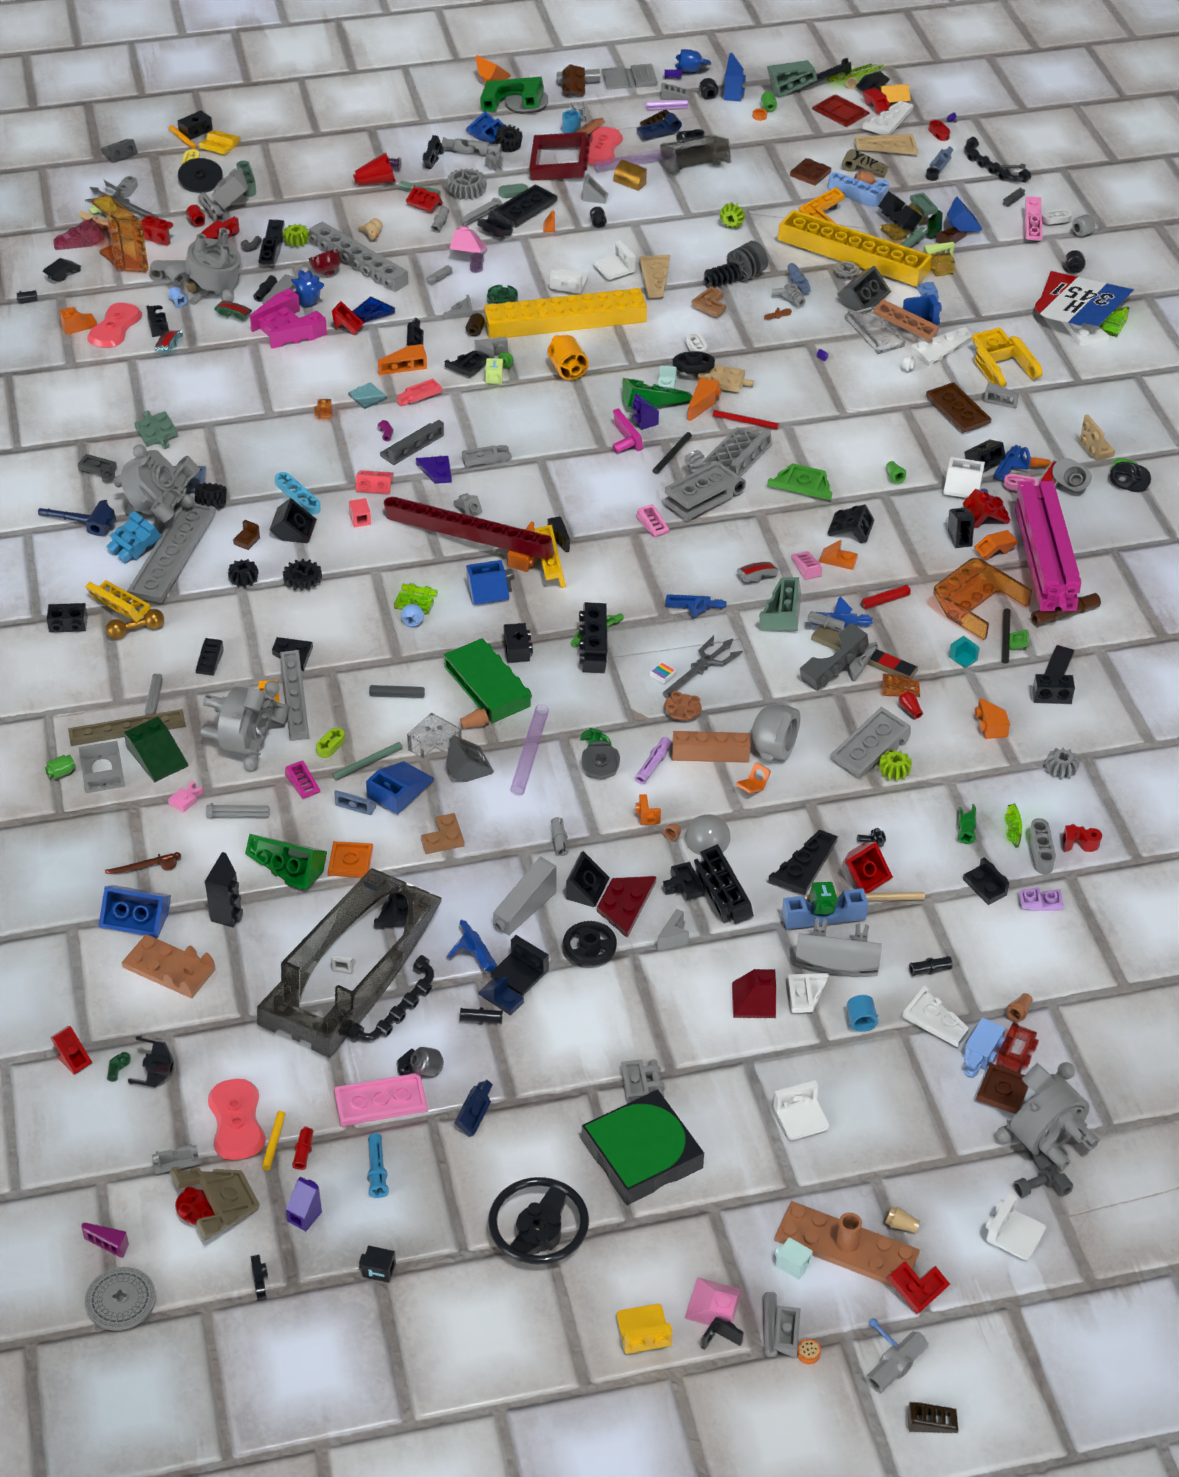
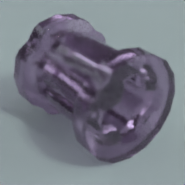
[388,157,402,171]
[470,253,484,273]

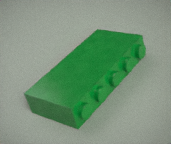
[444,638,532,723]

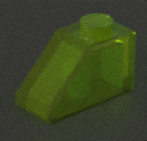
[1099,307,1130,337]

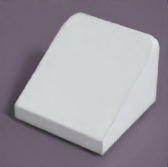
[331,955,356,974]

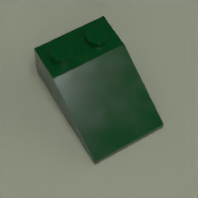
[124,717,188,782]

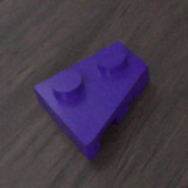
[416,456,452,484]

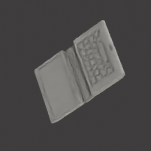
[602,64,658,89]

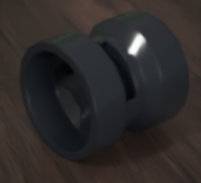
[590,206,607,228]

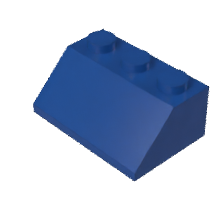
[98,885,171,937]

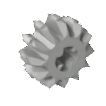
[684,450,709,474]
[1046,747,1079,779]

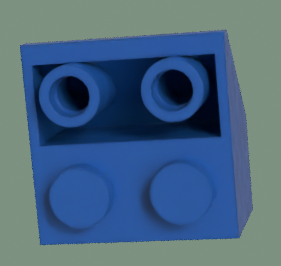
[466,560,509,605]

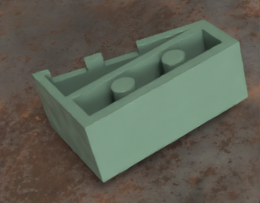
[767,60,817,97]
[759,577,801,631]

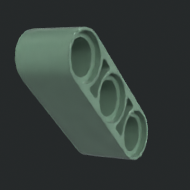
[236,160,256,197]

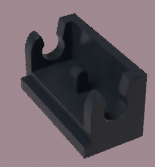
[146,305,169,337]

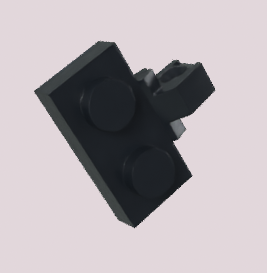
[662,862,705,900]

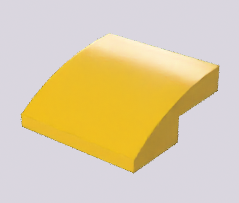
[199,130,240,155]

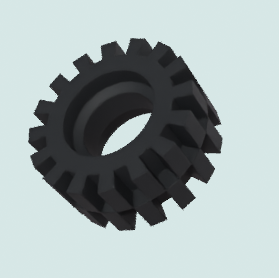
[495,124,523,152]
[194,483,227,507]

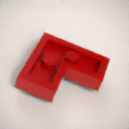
[887,1261,950,1314]

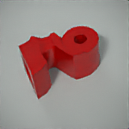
[1062,824,1102,852]

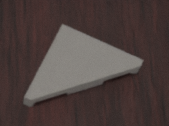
[443,295,473,319]
[847,642,878,681]

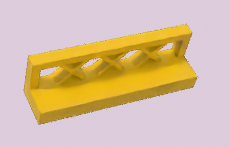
[535,525,566,588]
[85,580,152,623]

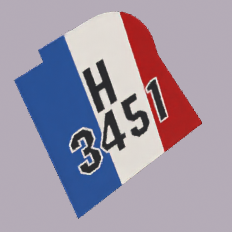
[1035,271,1135,326]

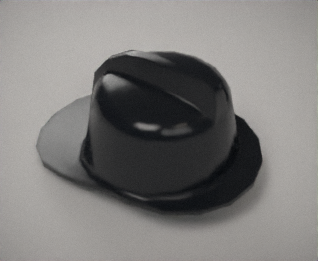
[1110,461,1151,492]

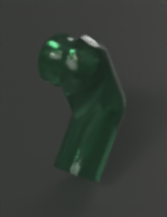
[107,1052,131,1082]

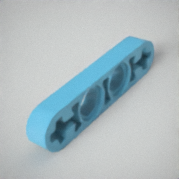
[275,472,321,515]

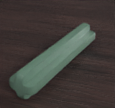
[399,181,441,196]

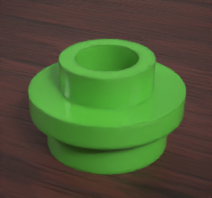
[498,352,514,369]

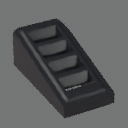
[547,516,570,552]
[195,638,224,676]

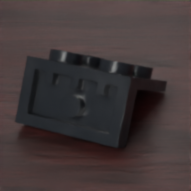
[827,504,874,543]
[491,935,549,996]

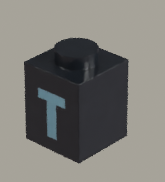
[359,1245,396,1283]

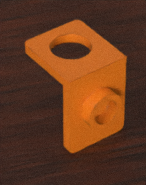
[736,762,771,794]

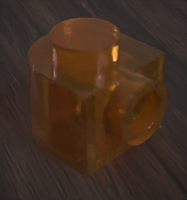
[314,399,333,419]

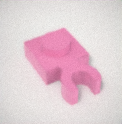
[168,781,203,813]

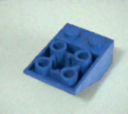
[366,761,434,814]

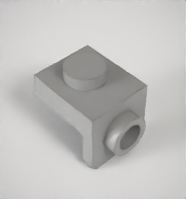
[453,493,482,516]

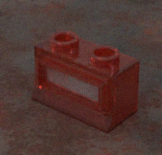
[996,1021,1039,1073]

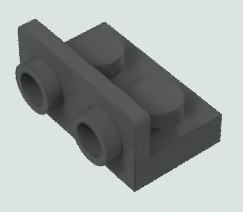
[101,139,138,162]

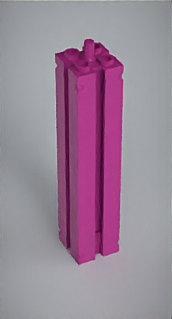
[1015,481,1082,611]

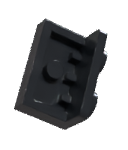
[477,211,515,238]

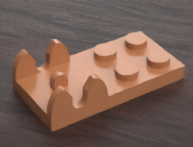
[122,934,216,999]

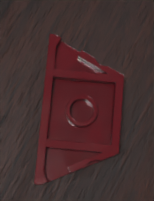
[597,876,657,937]

